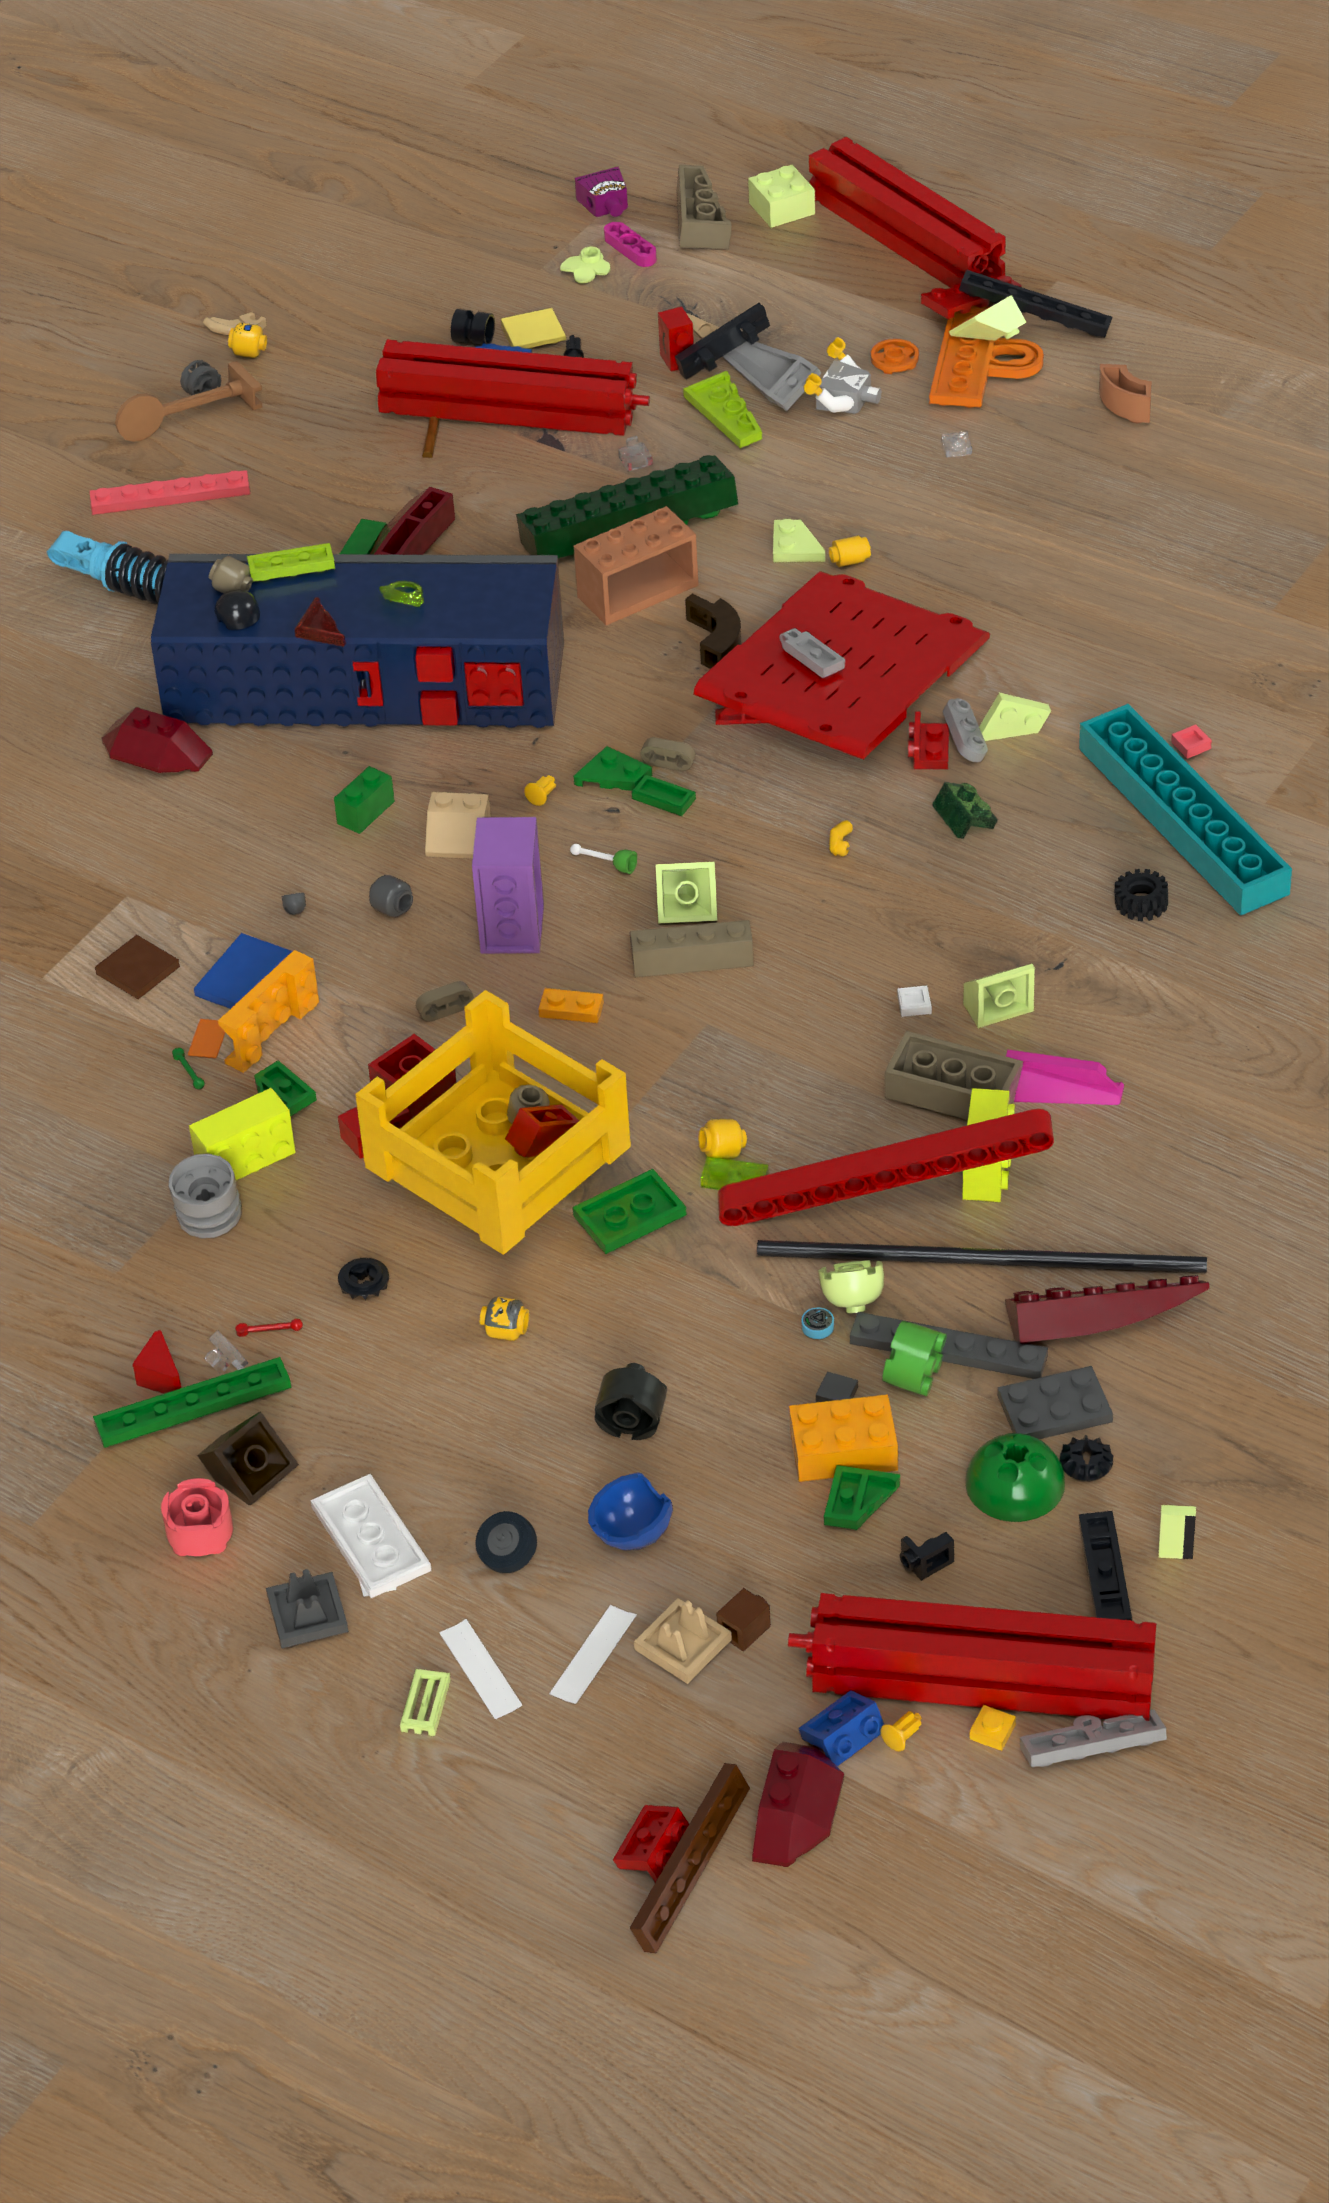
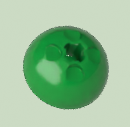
[965,1433,1065,1522]

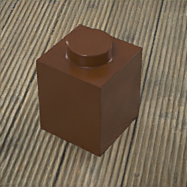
[716,1588,771,1652]

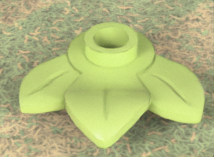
[560,246,610,284]

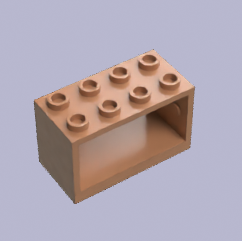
[574,506,698,625]

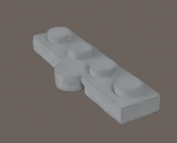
[1020,1709,1167,1768]

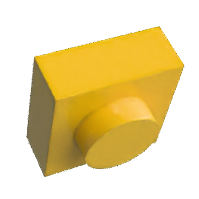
[970,1705,1016,1751]

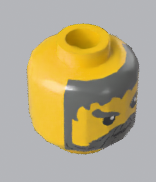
[480,1296,529,1341]

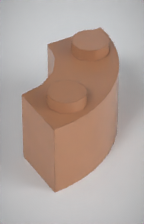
[1099,364,1152,423]

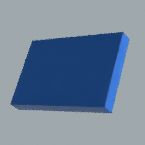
[194,933,292,1009]

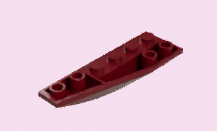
[370,487,455,555]
[1005,1275,1210,1343]

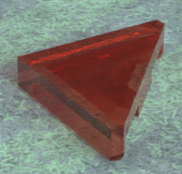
[295,597,346,647]

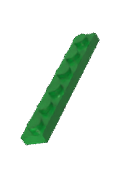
[93,1357,292,1448]

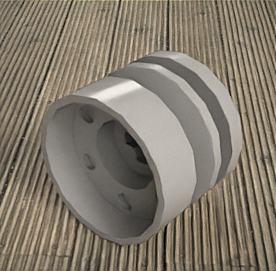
[169,1154,242,1238]

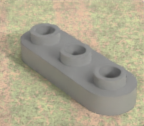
[943,698,988,762]

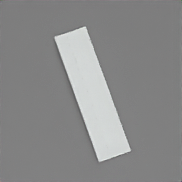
[549,1605,637,1704]
[439,1619,522,1719]

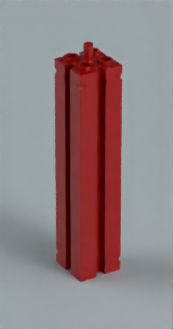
[809,137,1006,288]
[376,339,650,436]
[788,1593,1157,1721]

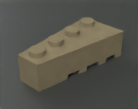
[676,165,732,250]

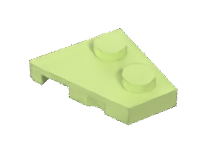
[773,519,825,562]
[979,692,1051,741]

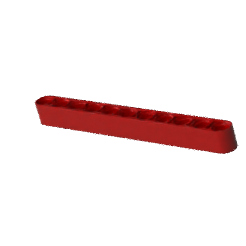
[718,1109,1054,1226]

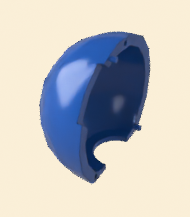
[588,1472,673,1550]

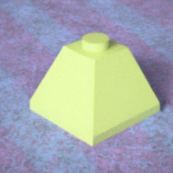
[949,295,1026,341]
[656,862,717,924]
[963,964,1035,1028]

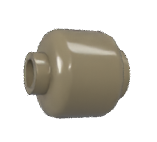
[209,556,253,594]
[507,1084,550,1124]

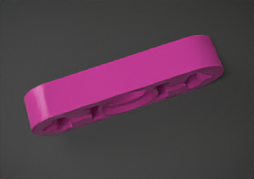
[604,222,657,267]

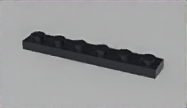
[959,270,1113,338]

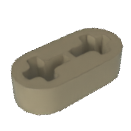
[640,737,696,771]
[415,981,474,1021]

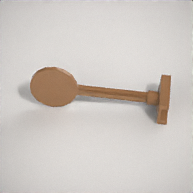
[115,361,262,442]

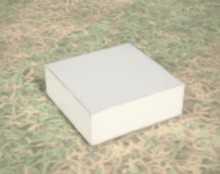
[897,986,932,1017]

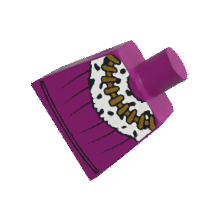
[575,167,628,217]

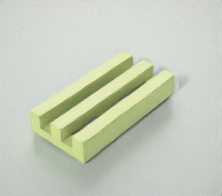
[400,1669,450,1736]

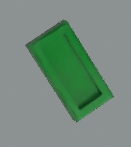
[631,775,696,816]

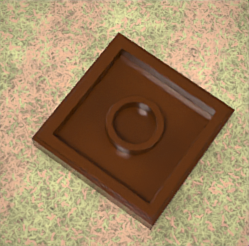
[95,935,180,999]

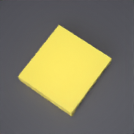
[501,308,566,349]

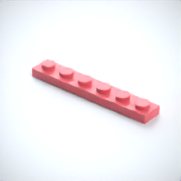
[90,470,250,515]

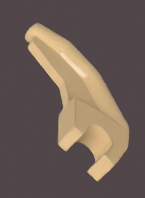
[203,312,266,335]

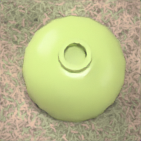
[818,1260,884,1313]

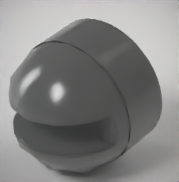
[281,893,306,915]

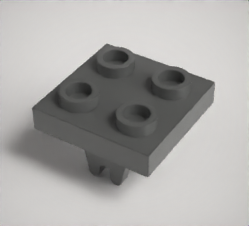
[266,1569,349,1648]

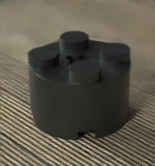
[594,1363,668,1440]

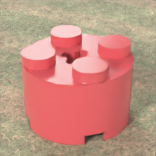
[161,1478,233,1556]

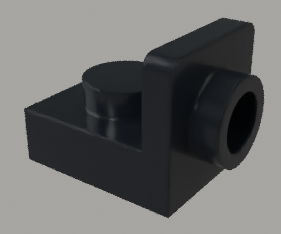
[899,1532,954,1581]

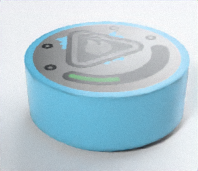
[801,1307,834,1339]

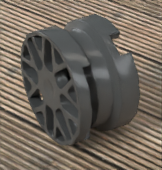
[180,360,222,396]

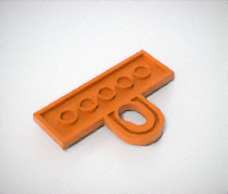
[929,306,1044,408]

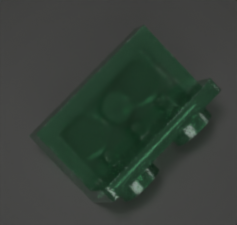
[932,782,998,839]

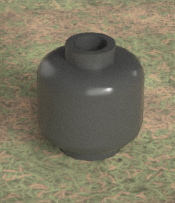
[369,875,413,917]

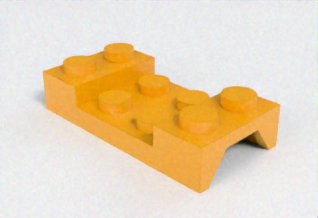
[218,950,319,1073]

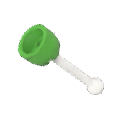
[570,844,637,874]

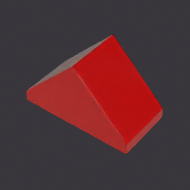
[133,1330,182,1394]

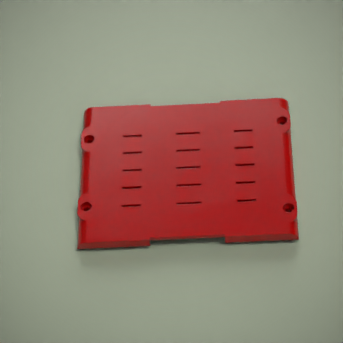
[693,571,990,760]

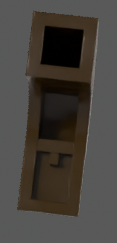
[685,593,742,669]

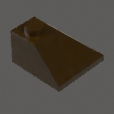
[197,1412,299,1505]

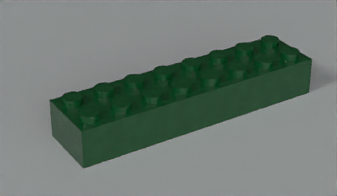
[516,455,738,559]

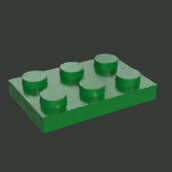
[572,1169,687,1254]

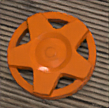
[871,339,919,374]

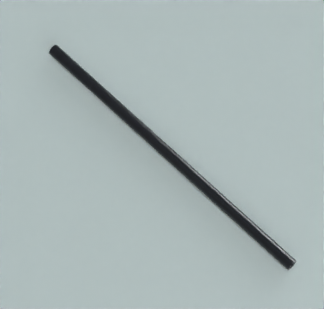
[757,1240,1207,1273]

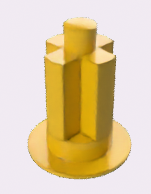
[524,775,556,806]
[880,1711,922,1752]

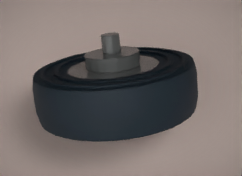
[475,1511,537,1573]

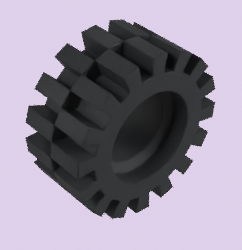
[1114,869,1169,921]

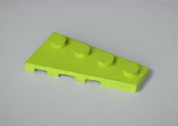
[683,370,762,448]

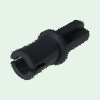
[564,335,584,358]

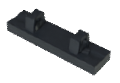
[675,303,770,380]
[1079,1511,1132,1621]

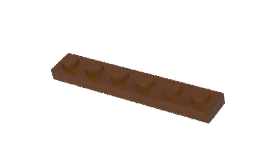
[630,1763,750,1953]

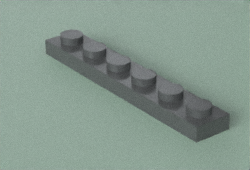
[850,1312,1048,1379]

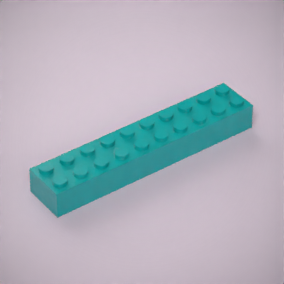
[1079,704,1292,916]

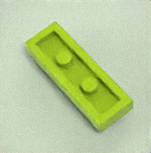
[247,543,335,582]

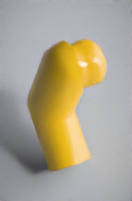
[829,820,853,857]

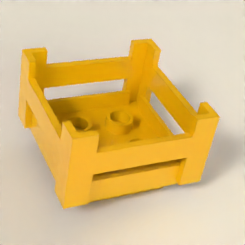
[355,990,631,1255]

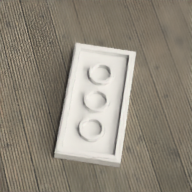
[311,1474,431,1598]

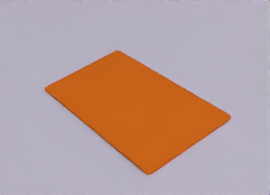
[188,1019,226,1058]

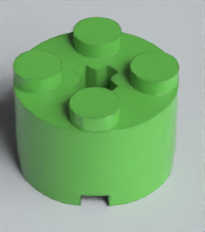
[882,1320,947,1396]

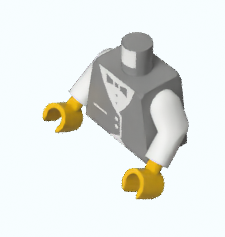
[804,337,882,414]

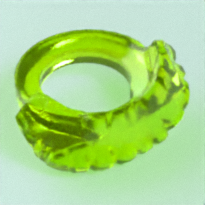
[379,581,424,607]

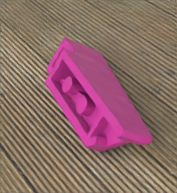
[1006,1049,1124,1105]

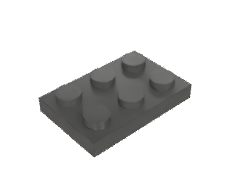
[997,1366,1113,1439]

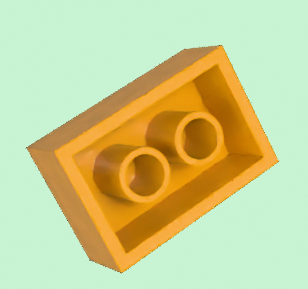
[789,1394,898,1482]

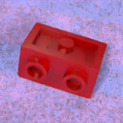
[908,711,949,770]
[613,1805,689,1883]

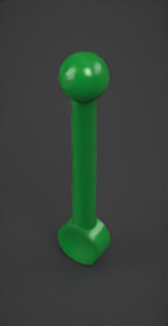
[172,1048,205,1090]

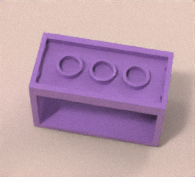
[472,817,544,954]

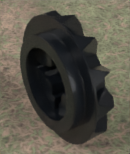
[338,1258,389,1300]
[1060,1435,1114,1481]

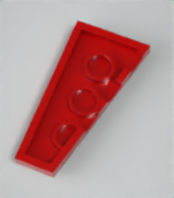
[921,276,1021,319]

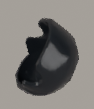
[214,589,260,630]

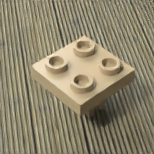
[634,1598,732,1684]

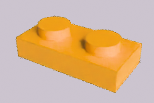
[538,988,604,1023]

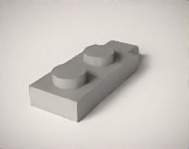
[779,628,845,678]

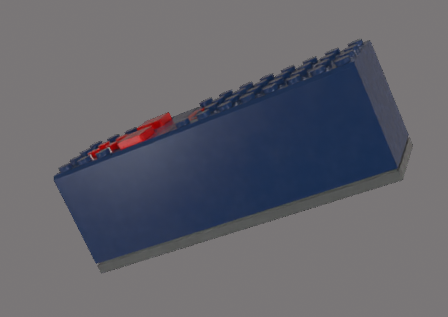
[151,554,564,728]

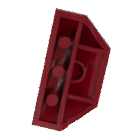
[101,707,213,773]
[752,1742,844,1867]

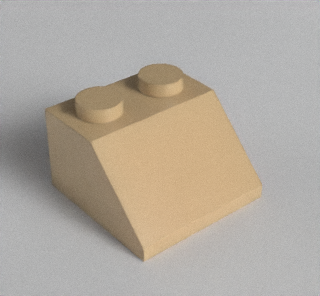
[425,792,491,859]

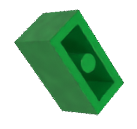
[334,766,395,834]

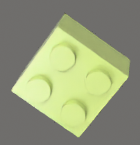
[748,165,815,228]

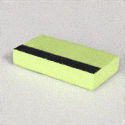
[1159,1505,1196,1559]

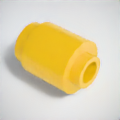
[829,535,871,567]

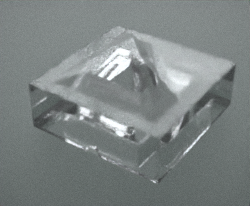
[941,431,972,458]

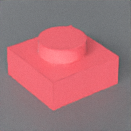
[1171,724,1212,759]

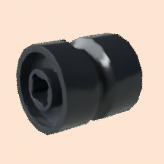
[450,309,495,346]

